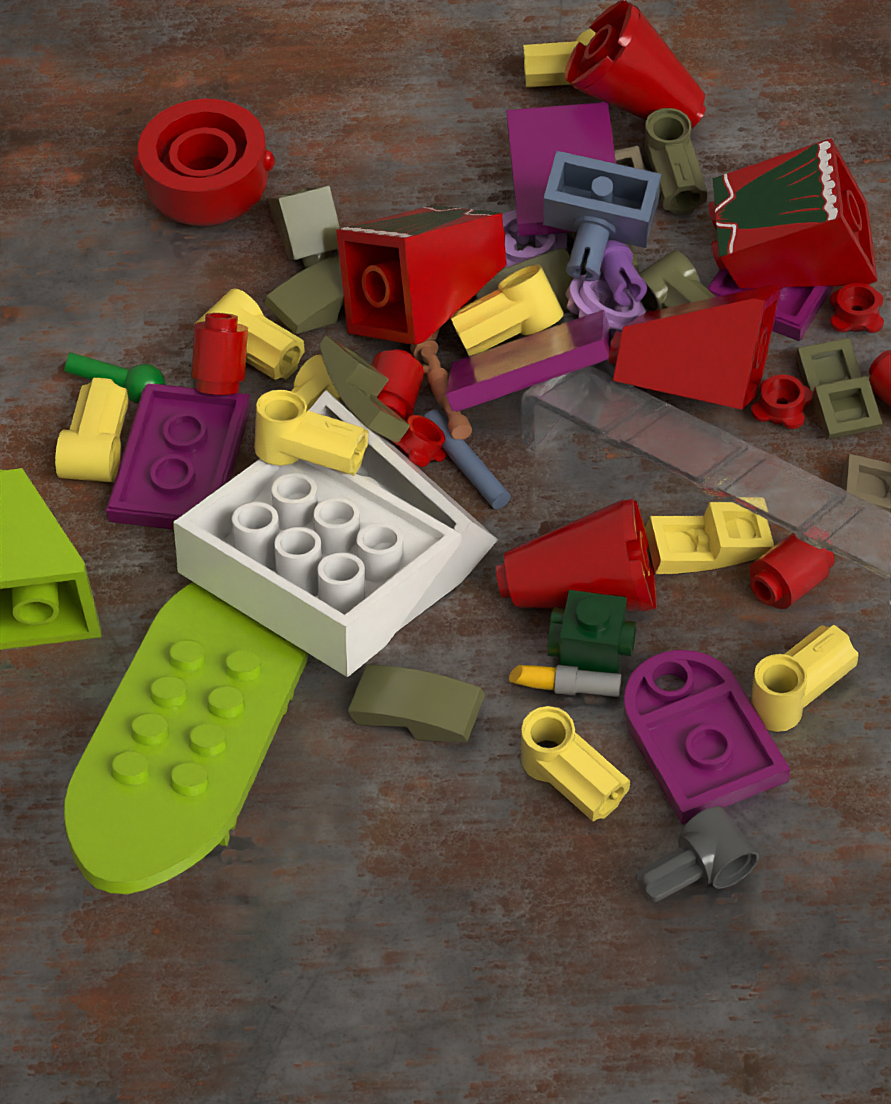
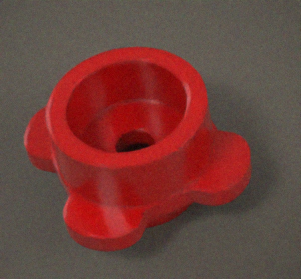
[830,283,884,333]
[751,374,813,429]
[390,415,447,467]

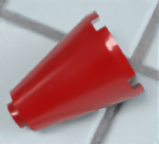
[564,0,706,129]
[496,498,657,612]

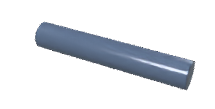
[424,410,511,509]

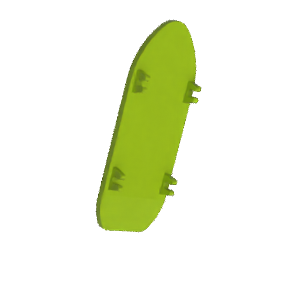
[64,582,309,894]

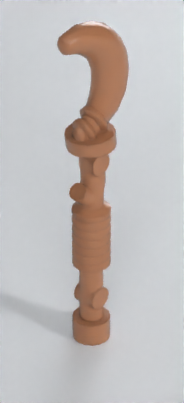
[410,328,472,440]

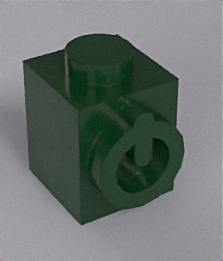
[548,590,636,674]

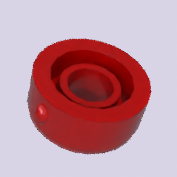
[133,98,275,226]

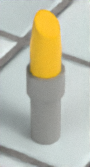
[509,665,622,697]

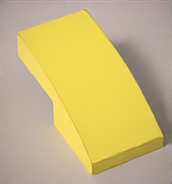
[645,502,774,574]

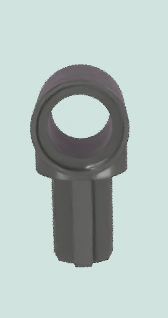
[636,806,759,902]

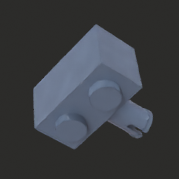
[543,151,661,281]

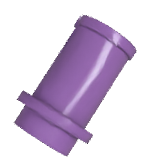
[600,240,647,306]

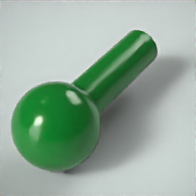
[64,352,166,404]

